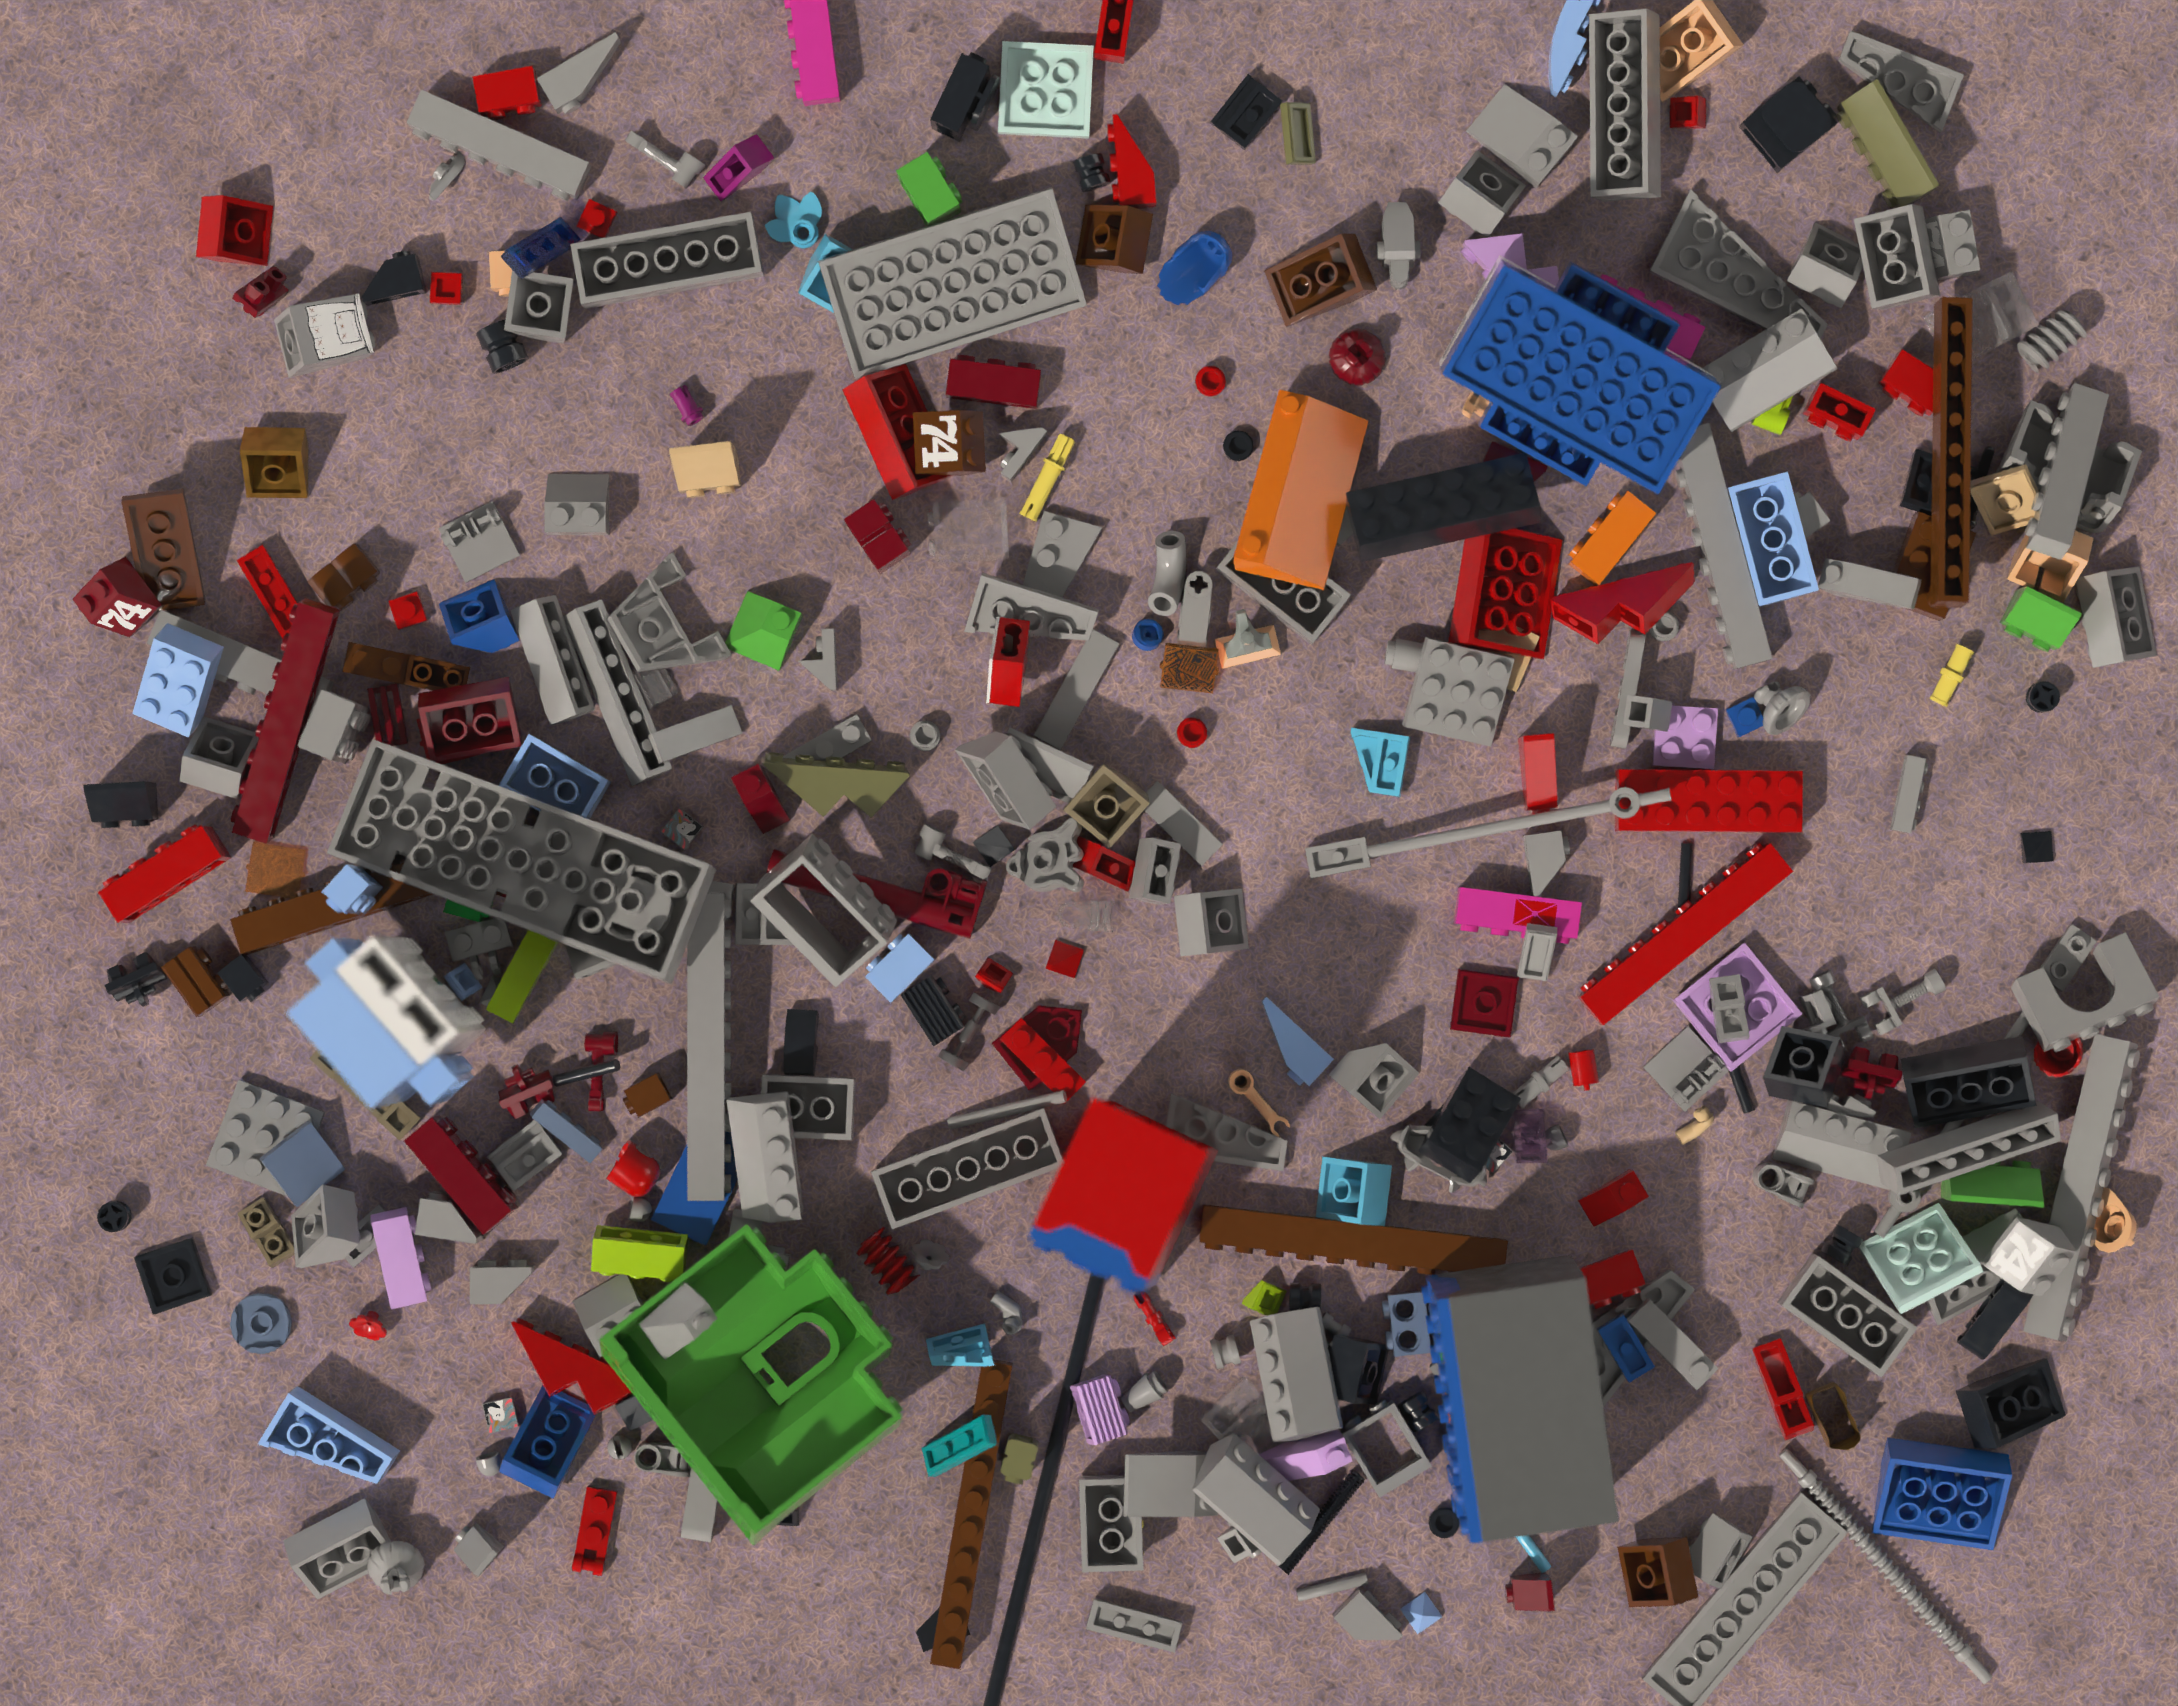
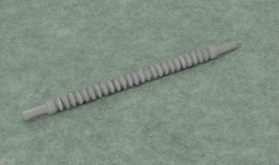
[1779,1448,1993,1684]

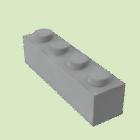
[1890,755,1928,834]

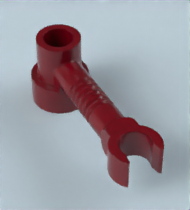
[584,1031,618,1111]

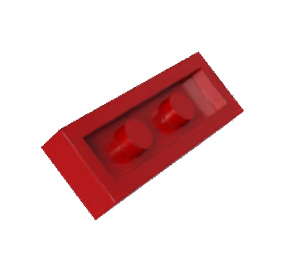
[236,545,298,639]
[1000,1018,1086,1103]

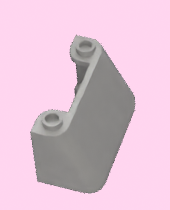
[1996,400,2142,533]

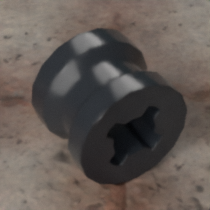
[2025,681,2060,713]
[97,1201,132,1232]

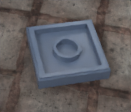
[259,1121,345,1207]

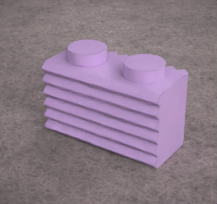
[1070,1374,1130,1445]

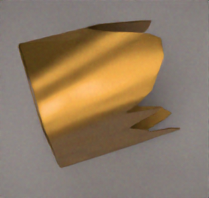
[1805,1382,1861,1450]

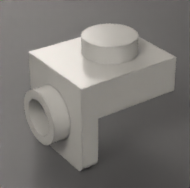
[1799,990,1836,1034]

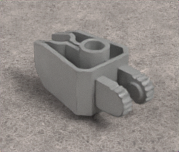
[1377,202,1420,290]

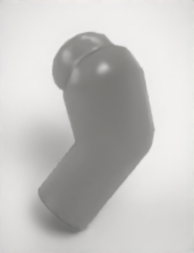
[990,1290,1023,1335]

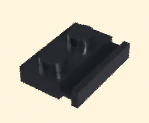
[1210,74,1283,150]

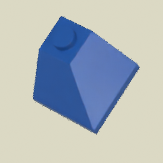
[439,579,520,653]

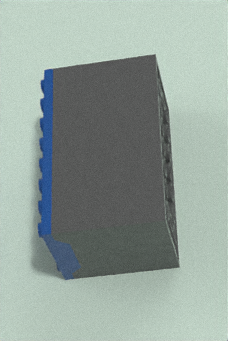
[1421,1255,1619,1544]

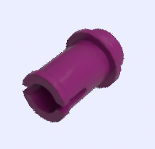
[670,385,704,426]

